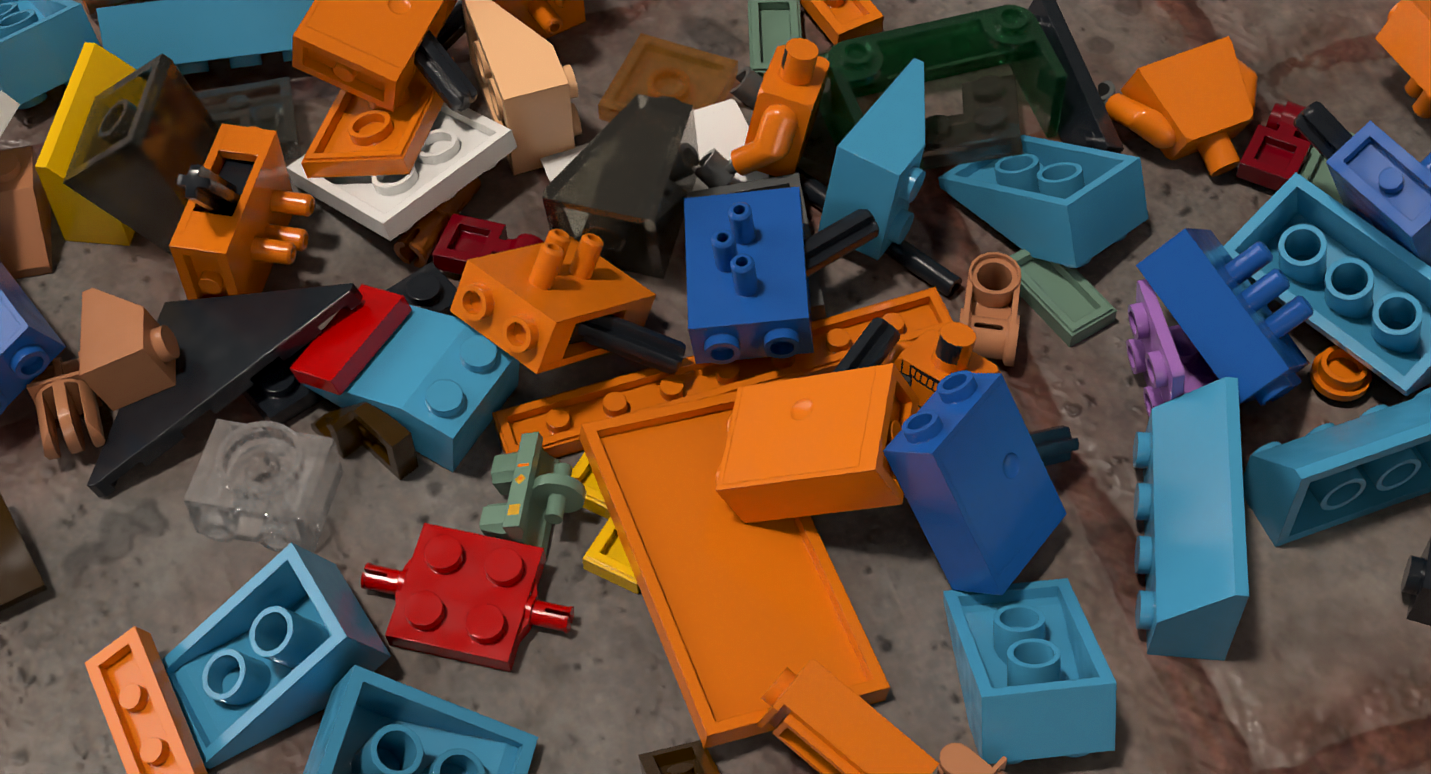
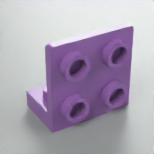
[1126,279,1219,417]

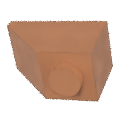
[0,145,52,279]
[79,288,180,411]

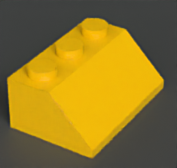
[35,42,177,246]

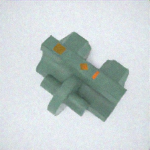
[479,432,586,554]

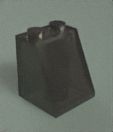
[63,53,219,255]
[542,94,700,279]

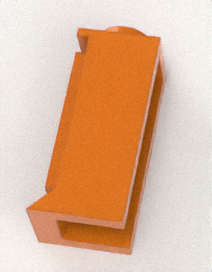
[757,658,940,774]

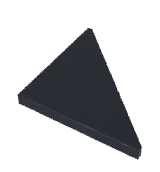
[87,283,363,497]

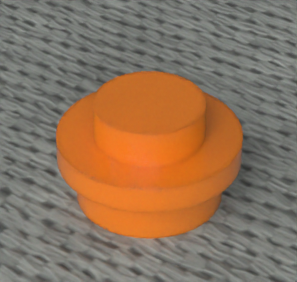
[1310,345,1372,401]

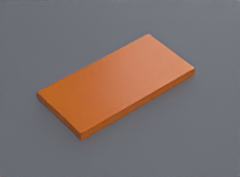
[579,391,890,749]

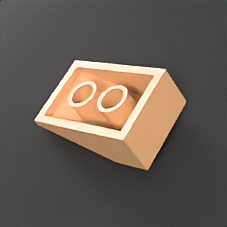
[461,0,582,175]

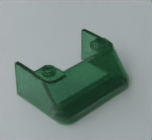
[818,5,1067,148]

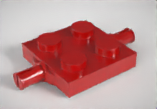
[361,523,574,672]

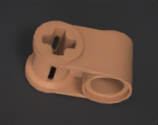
[959,252,1022,367]

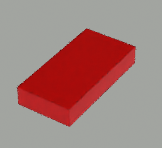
[290,284,412,395]

